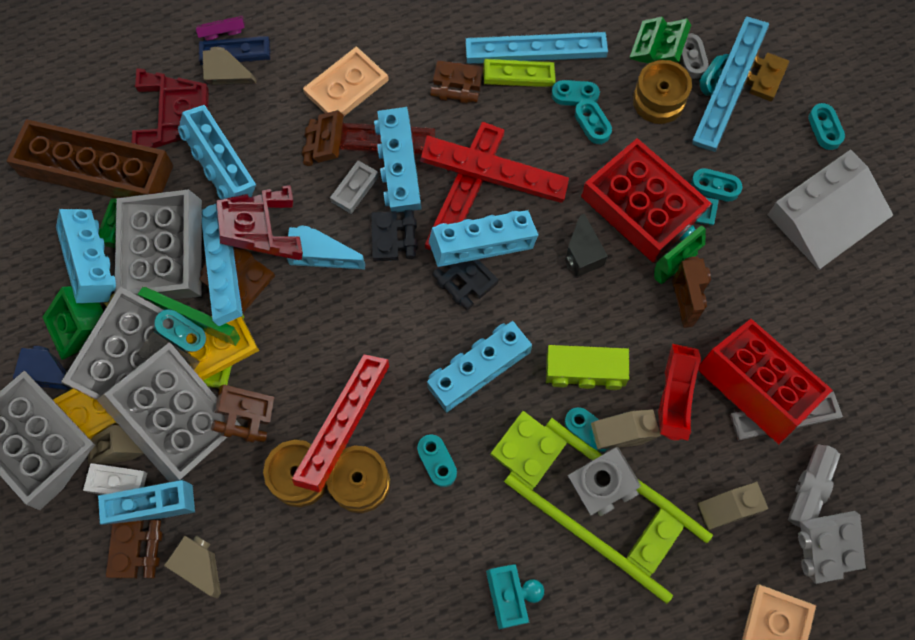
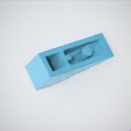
[287,226,365,269]
[98,480,195,525]

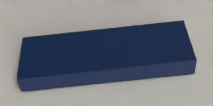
[199,36,270,65]

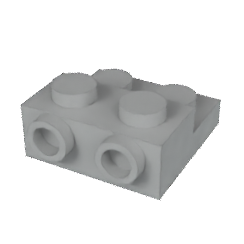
[798,511,866,584]

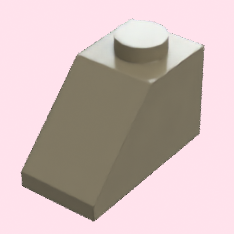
[203,47,256,85]
[591,410,661,450]
[88,425,144,467]
[698,482,768,530]
[164,535,221,598]

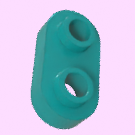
[700,54,729,96]
[552,80,600,106]
[575,99,612,144]
[808,103,845,150]
[691,168,742,201]
[154,310,206,352]
[564,407,609,452]
[417,435,457,487]

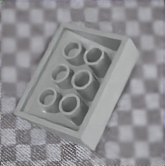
[768,149,893,270]
[115,189,202,299]
[62,286,187,400]
[97,342,240,482]
[0,371,95,510]

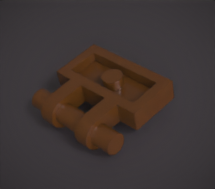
[430,60,484,104]
[302,110,344,166]
[211,384,274,443]
[106,520,163,579]

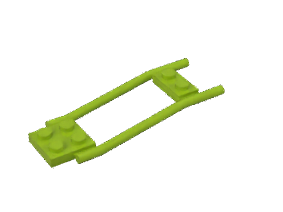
[490,411,713,604]

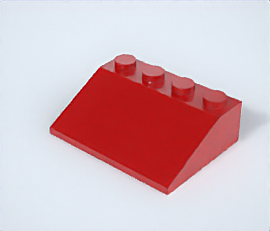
[581,138,712,263]
[698,319,833,444]

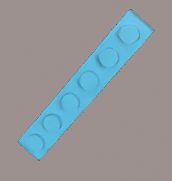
[692,16,769,152]
[466,32,608,64]
[202,204,243,326]

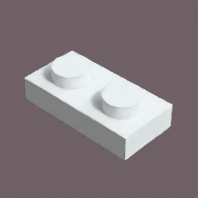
[83,463,147,495]

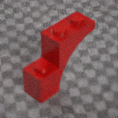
[658,344,701,440]

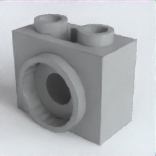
[568,447,641,516]

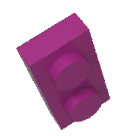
[196,16,245,40]

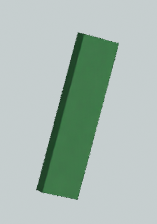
[138,287,240,346]

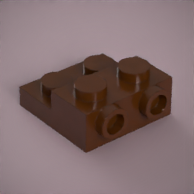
[199,246,275,314]
[672,256,711,328]

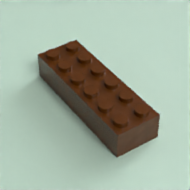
[6,119,174,198]

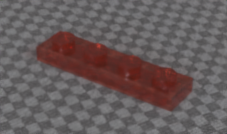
[339,123,436,154]

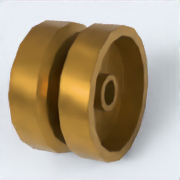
[633,60,692,124]
[263,440,328,508]
[326,446,390,513]

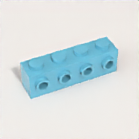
[178,105,256,199]
[374,107,422,212]
[56,209,116,303]
[429,210,538,267]
[427,321,532,413]

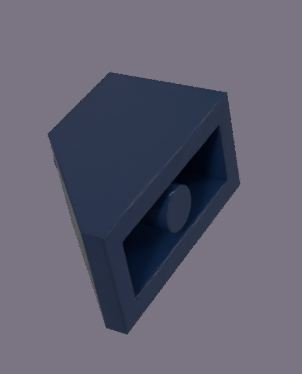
[13,346,72,390]

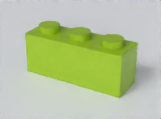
[546,345,629,390]

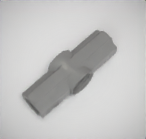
[788,444,841,528]

